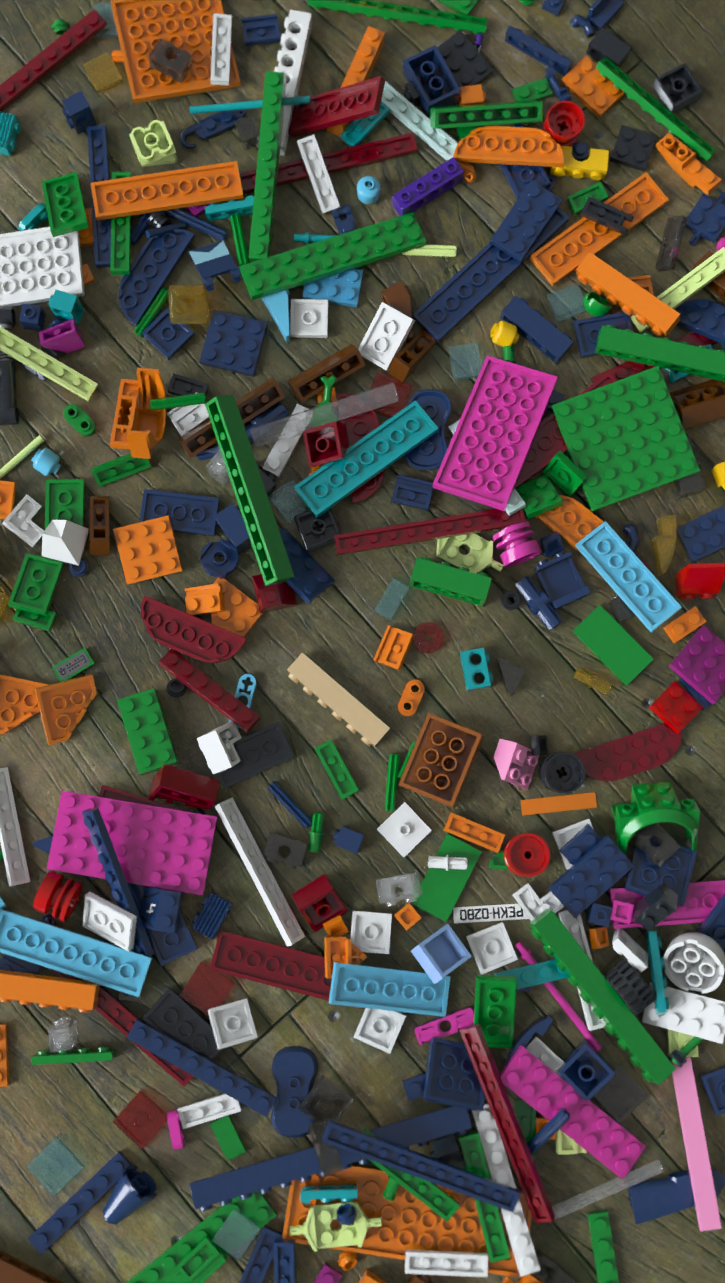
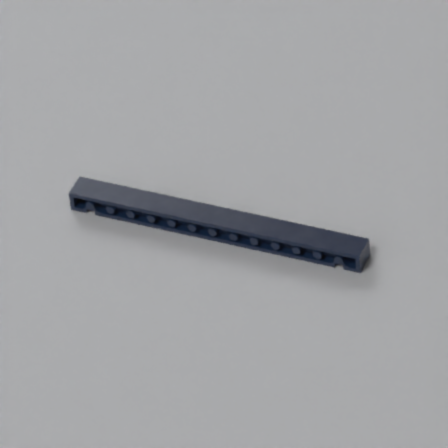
[189,1106,472,1212]

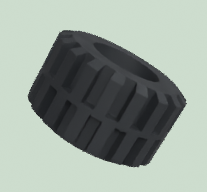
[604,959,656,1015]

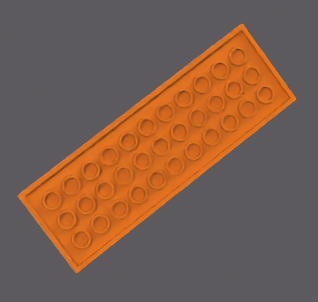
[282,1164,532,1278]

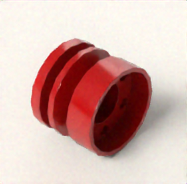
[542,100,585,147]
[33,870,83,922]

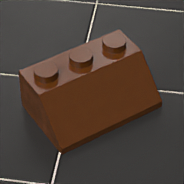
[670,379,725,429]

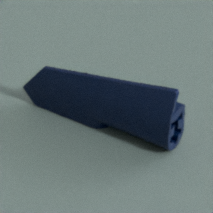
[627,1169,725,1225]

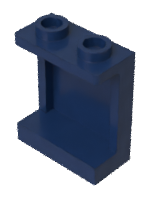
[534,551,591,610]

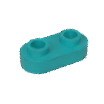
[18,203,48,231]

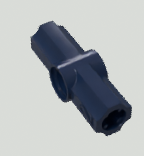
[245,402,289,445]
[515,576,562,631]

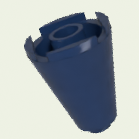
[103,1166,157,1224]

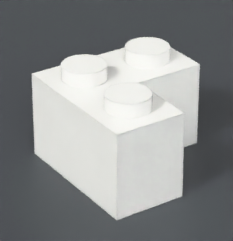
[197,721,241,774]

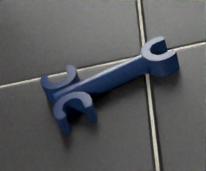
[544,67,572,101]

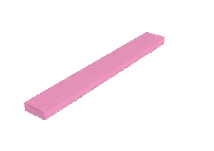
[670,1057,722,1231]

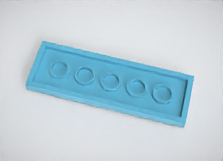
[576,521,682,633]
[329,962,450,1017]

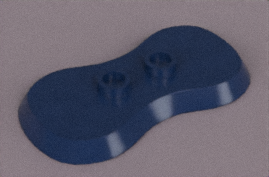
[405,389,452,470]
[271,1046,318,1138]

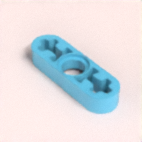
[229,674,257,729]

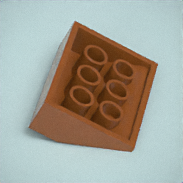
[399,713,484,809]

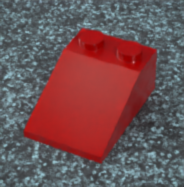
[675,563,725,600]

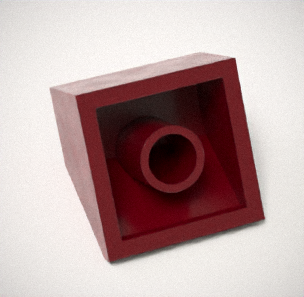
[303,421,349,468]
[291,874,348,932]

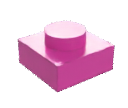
[610,900,634,924]

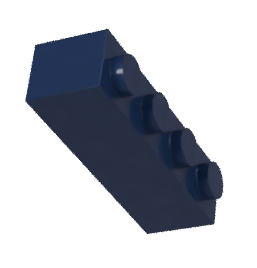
[500,296,573,364]

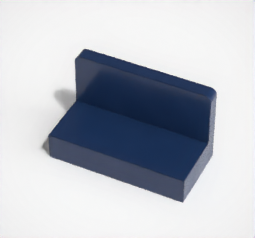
[587,0,624,31]

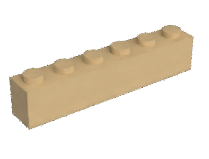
[287,653,390,747]

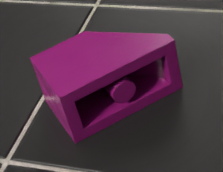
[39,319,85,353]

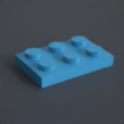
[302,269,363,308]

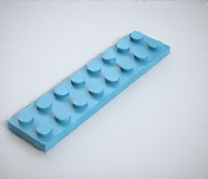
[0,909,153,997]

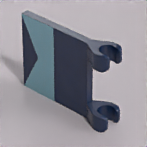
[189,241,241,292]

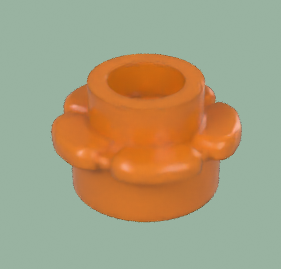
[338,1251,357,1271]

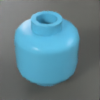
[357,176,380,204]
[31,448,61,476]

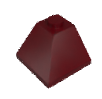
[252,574,297,613]

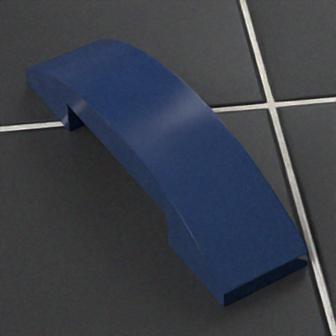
[504,1015,554,1067]

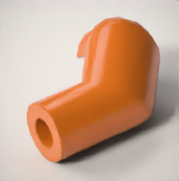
[458,162,476,183]

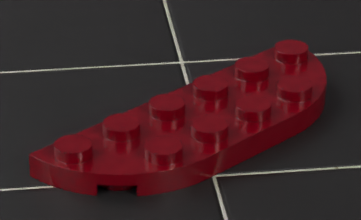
[336,394,385,504]
[141,596,248,663]
[573,723,682,782]

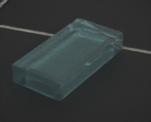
[374,578,410,621]

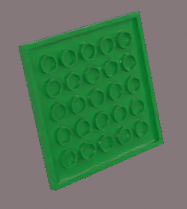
[551,366,700,512]

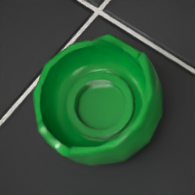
[583,292,613,317]

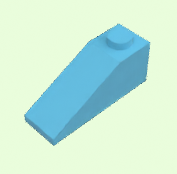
[262,289,290,343]

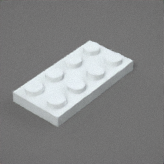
[642,982,725,1044]

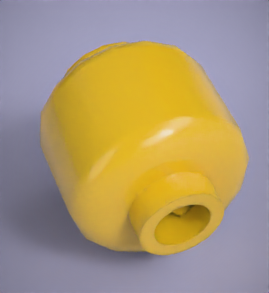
[490,320,519,347]

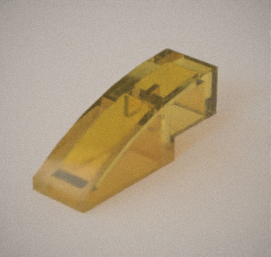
[652,515,677,577]

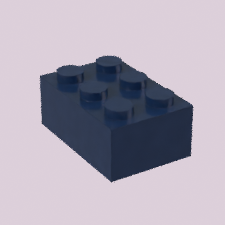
[403,45,461,117]

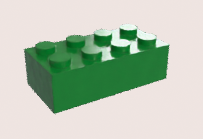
[410,556,492,607]
[117,688,179,775]

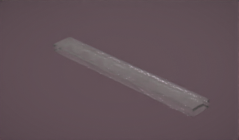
[250,382,399,448]

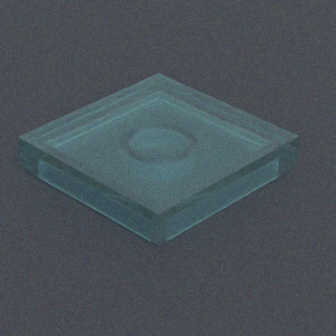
[26,1136,84,1197]

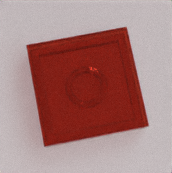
[365,372,412,418]
[179,961,234,1016]
[113,1090,168,1150]

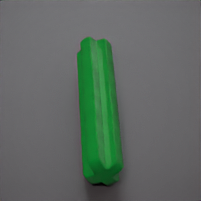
[230,214,249,266]
[134,288,171,338]
[150,393,206,410]
[385,754,400,811]

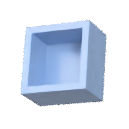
[411,924,472,984]

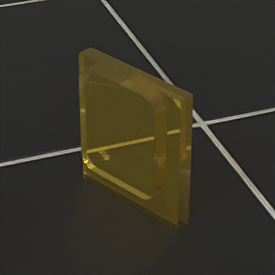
[82,52,123,93]

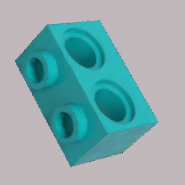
[49,289,84,327]
[460,648,493,691]

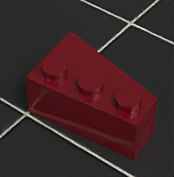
[148,764,219,809]

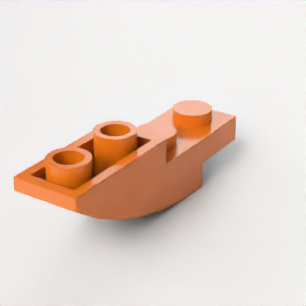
[656,133,722,195]

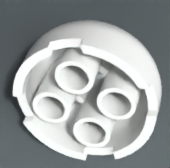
[663,932,725,994]

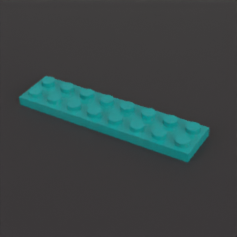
[294,400,439,518]

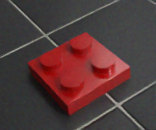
[649,681,703,734]

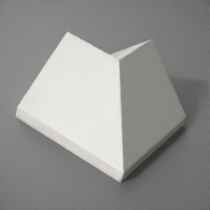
[42,520,89,566]

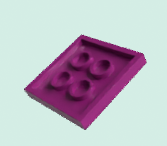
[669,625,725,704]

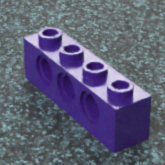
[392,157,464,216]

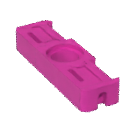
[414,1007,474,1045]

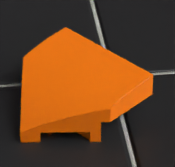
[324,936,367,978]

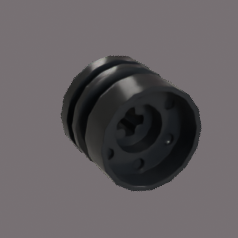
[539,752,585,794]

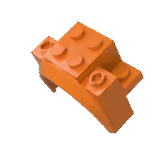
[110,367,166,459]

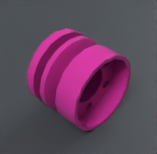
[492,521,542,568]

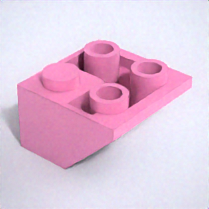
[494,739,539,790]

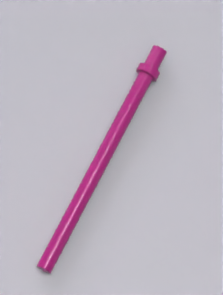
[514,941,602,1051]

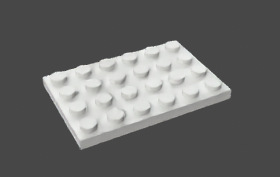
[0,227,85,308]

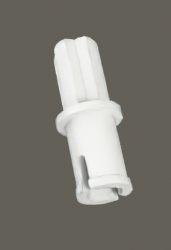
[428,855,468,871]

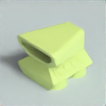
[129,120,179,167]

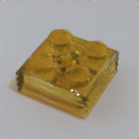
[168,285,209,324]

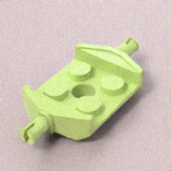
[435,533,504,574]
[290,1201,382,1252]

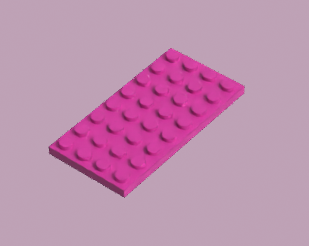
[433,355,558,511]
[47,791,217,895]

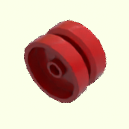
[503,833,550,877]

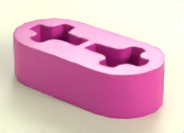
[167,1109,185,1150]

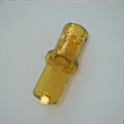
[572,668,611,694]

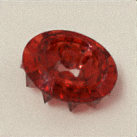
[413,622,444,653]

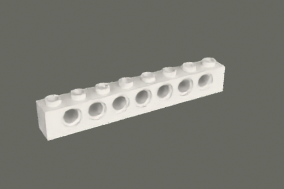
[274,10,312,156]

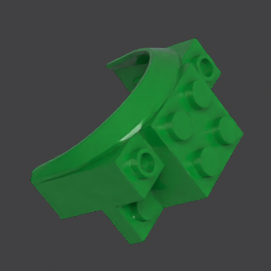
[611,782,700,855]

